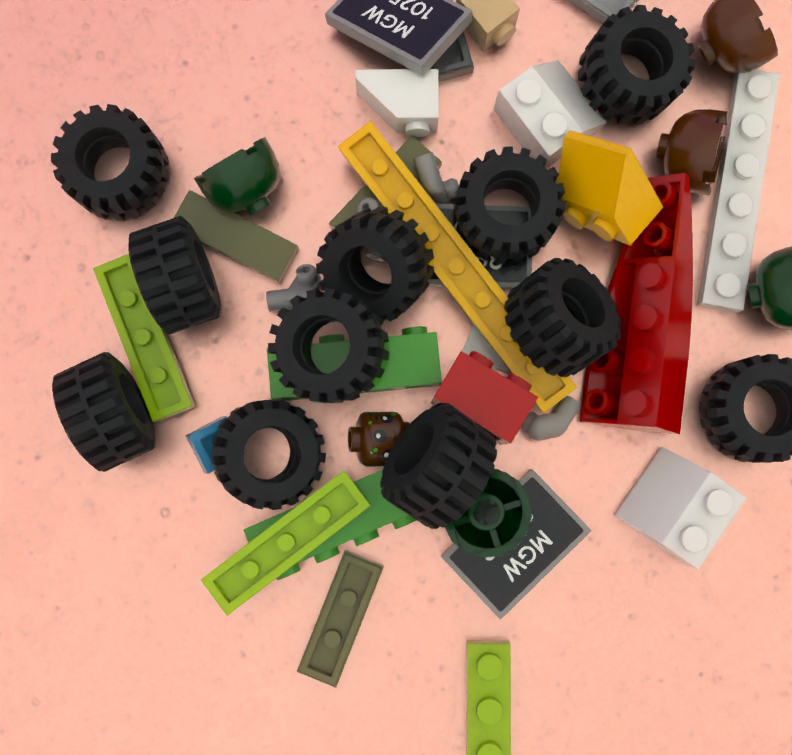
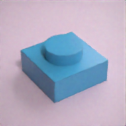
[185,416,245,474]

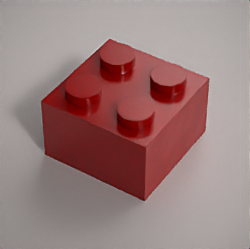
[430,351,538,445]

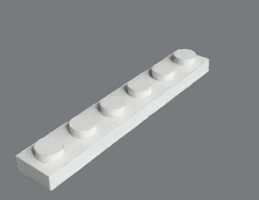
[697,69,780,313]

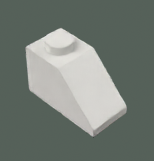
[355,69,439,137]

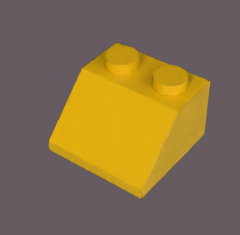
[557,130,663,246]

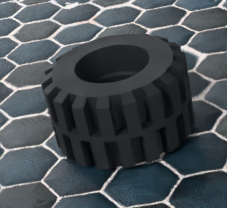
[578,5,696,125]
[51,104,169,221]
[454,146,566,264]
[316,207,434,322]
[128,216,221,334]
[504,258,622,377]
[268,288,389,403]
[52,352,156,472]
[699,354,792,463]
[211,399,326,510]
[380,403,497,529]

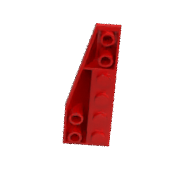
[580,173,693,434]

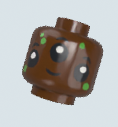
[348,411,409,467]

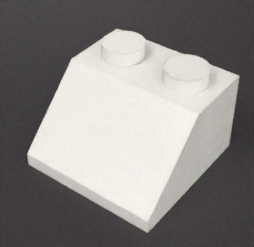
[494,60,607,168]
[614,447,747,570]

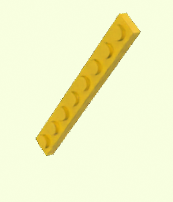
[337,120,578,413]

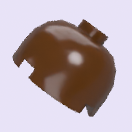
[697,0,778,74]
[657,109,729,196]

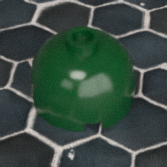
[194,137,280,215]
[747,246,792,330]
[444,468,532,558]

